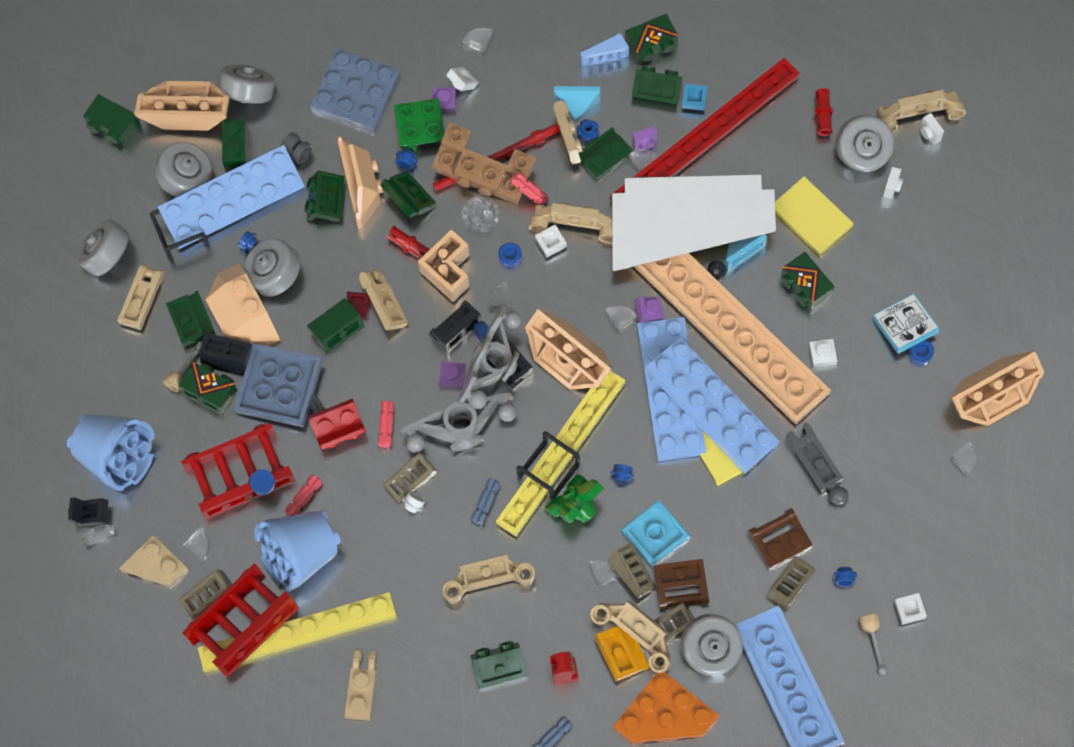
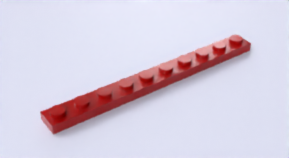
[609,58,800,202]

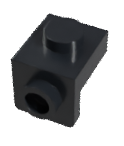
[68,497,109,527]

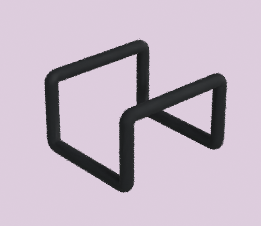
[150,209,209,261]
[516,431,580,499]

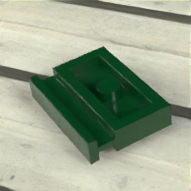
[579,127,634,181]
[380,170,436,219]
[166,290,216,347]

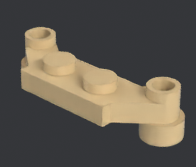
[876,90,966,133]
[529,203,613,244]
[442,555,535,604]
[590,600,671,673]

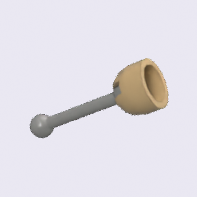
[162,341,202,392]
[859,614,887,675]

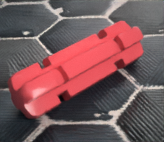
[511,172,549,206]
[378,401,394,448]
[285,475,322,516]

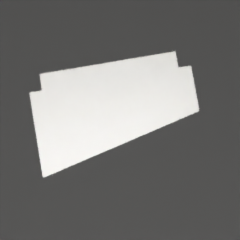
[612,175,776,271]

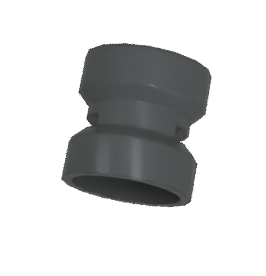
[280,132,312,164]

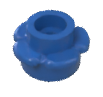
[577,119,599,141]
[395,149,417,170]
[238,231,259,253]
[610,464,634,483]
[833,567,857,587]

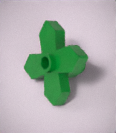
[545,474,604,523]

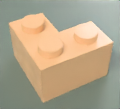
[418,229,470,302]

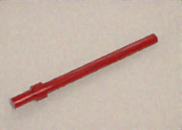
[432,123,560,192]

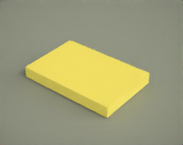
[775,176,854,257]

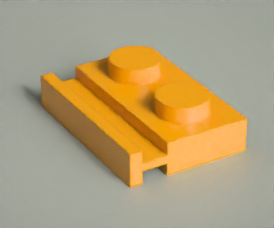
[594,626,649,682]

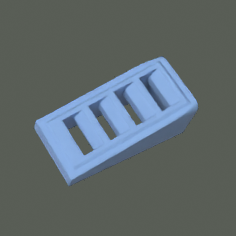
[580,33,629,67]

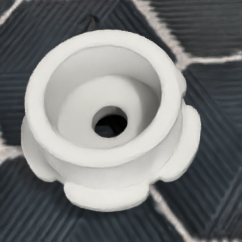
[402,491,426,513]

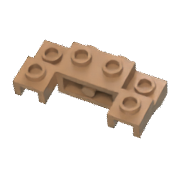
[432,122,536,205]

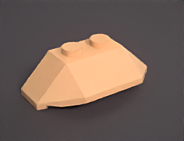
[134,81,229,131]
[337,136,383,229]
[206,263,281,347]
[525,308,613,390]
[951,351,1044,426]

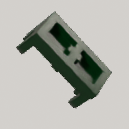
[307,298,365,354]

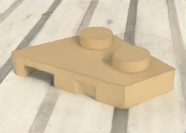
[119,535,188,587]

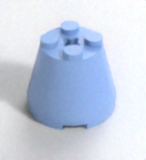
[67,414,155,491]
[254,510,341,592]

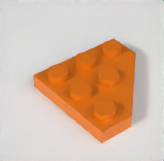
[613,672,720,744]

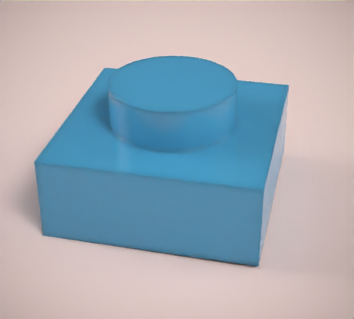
[682,84,708,111]

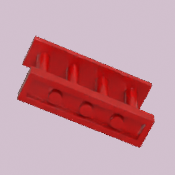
[181,423,295,519]
[182,563,299,678]

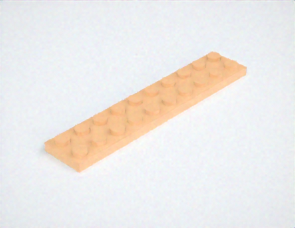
[633,253,831,424]

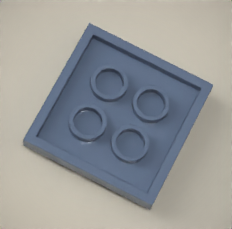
[310,48,401,132]
[234,343,323,428]

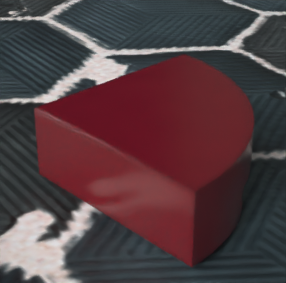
[346,291,370,319]

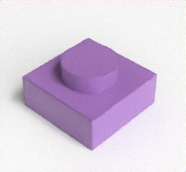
[432,87,456,112]
[632,126,658,151]
[634,297,664,323]
[439,361,466,389]

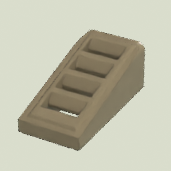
[383,452,438,503]
[608,543,656,599]
[766,556,816,611]
[179,569,232,619]
[654,603,695,643]

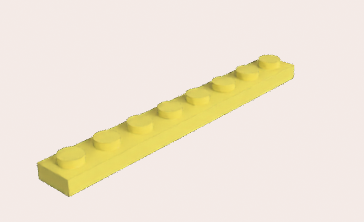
[496,371,625,537]
[198,592,397,673]

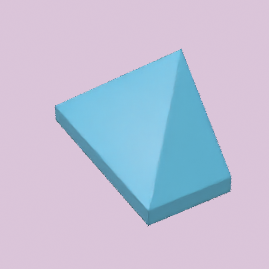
[554,86,600,121]
[725,234,767,271]

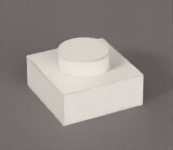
[446,67,479,91]
[920,113,944,145]
[883,167,903,199]
[535,225,567,258]
[809,339,837,368]
[894,593,927,625]

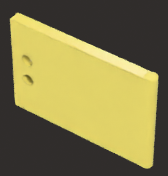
[700,431,743,486]

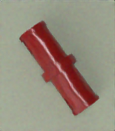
[815,88,833,136]
[386,226,430,259]

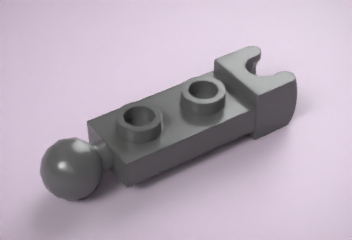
[786,423,849,505]

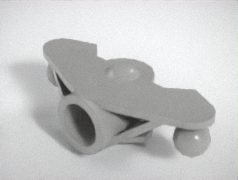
[458,303,522,409]
[400,393,517,453]

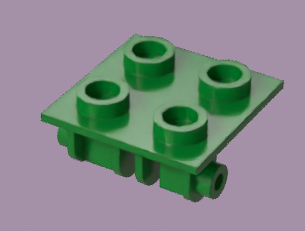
[393,98,445,152]

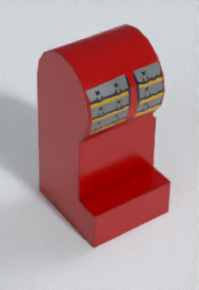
[550,652,579,685]

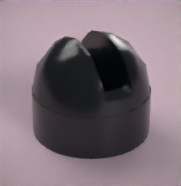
[707,260,726,281]

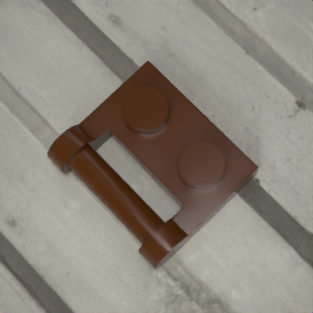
[748,508,813,570]
[654,559,709,610]

